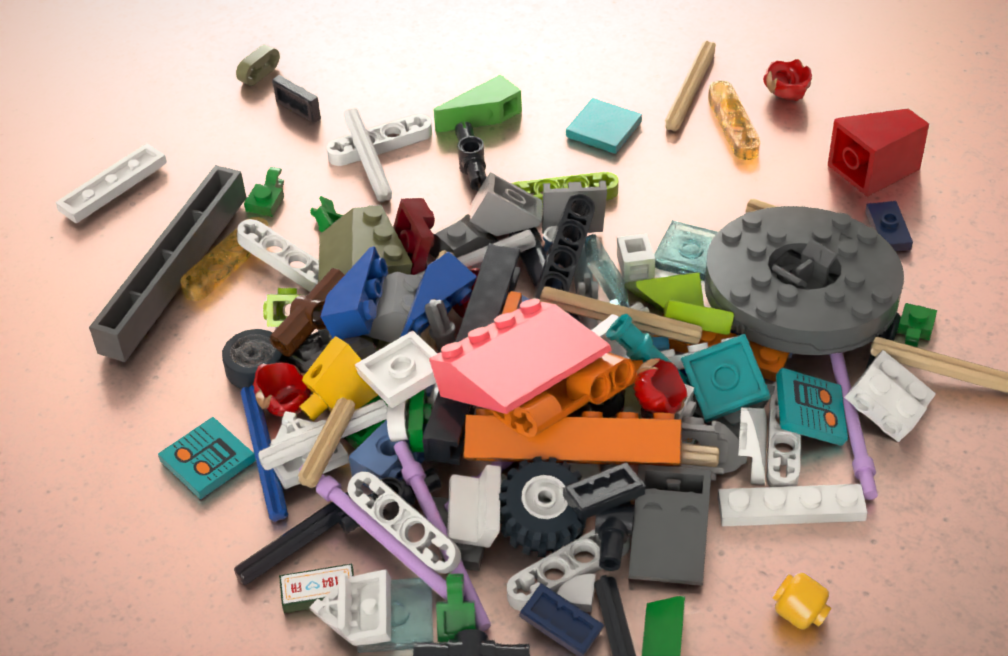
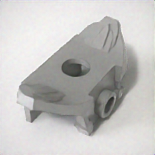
[668,417,747,481]

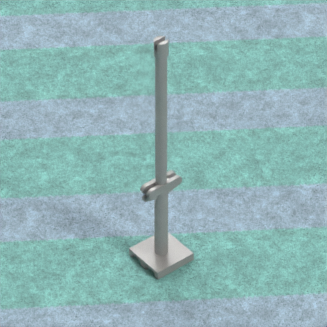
[542,181,618,472]

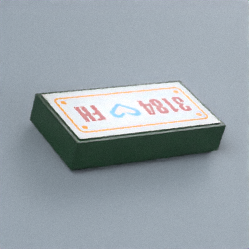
[279,563,354,613]

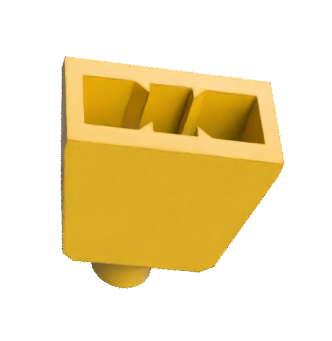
[299,336,378,421]

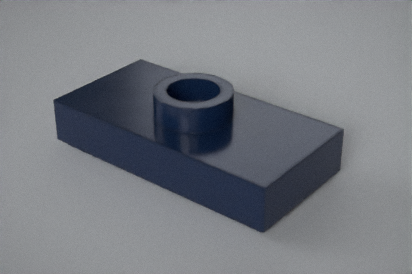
[865,201,913,251]
[519,583,604,656]

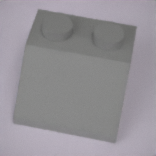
[469,172,542,236]
[365,271,421,343]

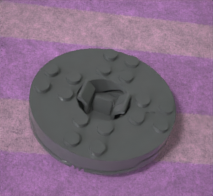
[704,206,904,355]

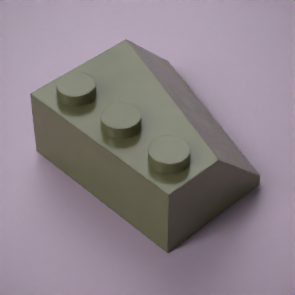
[318,205,412,283]

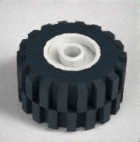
[499,456,587,557]

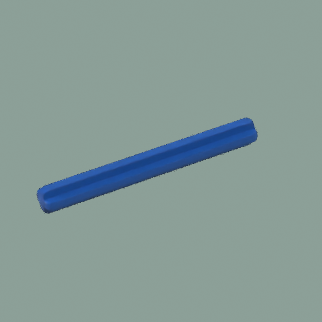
[240,385,288,522]

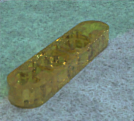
[708,80,761,160]
[180,217,269,301]

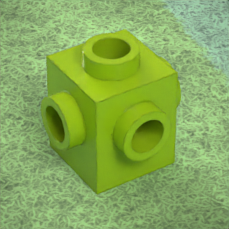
[263,288,306,328]

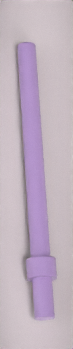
[829,352,878,500]
[394,441,491,631]
[299,465,447,601]

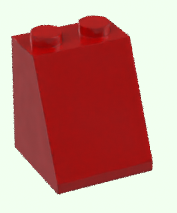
[827,108,929,197]

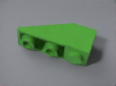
[433,74,522,133]

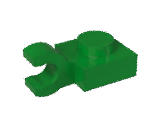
[244,166,285,217]
[310,196,343,233]
[897,303,938,347]
[436,573,476,642]

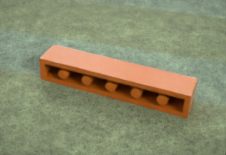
[464,409,682,467]

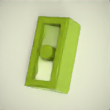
[664,300,734,335]

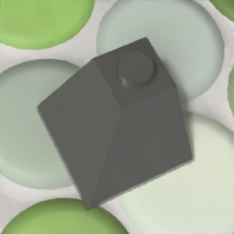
[429,214,499,259]

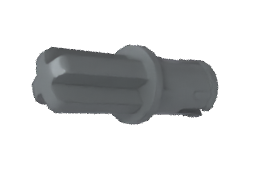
[424,299,456,353]

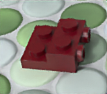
[393,198,435,275]

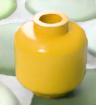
[772,573,832,630]

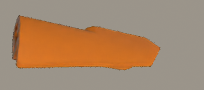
[489,352,643,438]

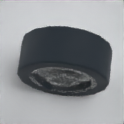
[222,329,286,389]

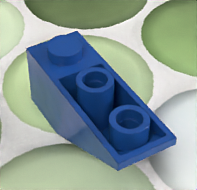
[320,246,388,339]
[400,252,477,338]

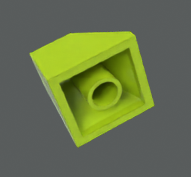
[625,272,704,313]

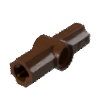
[269,268,345,357]

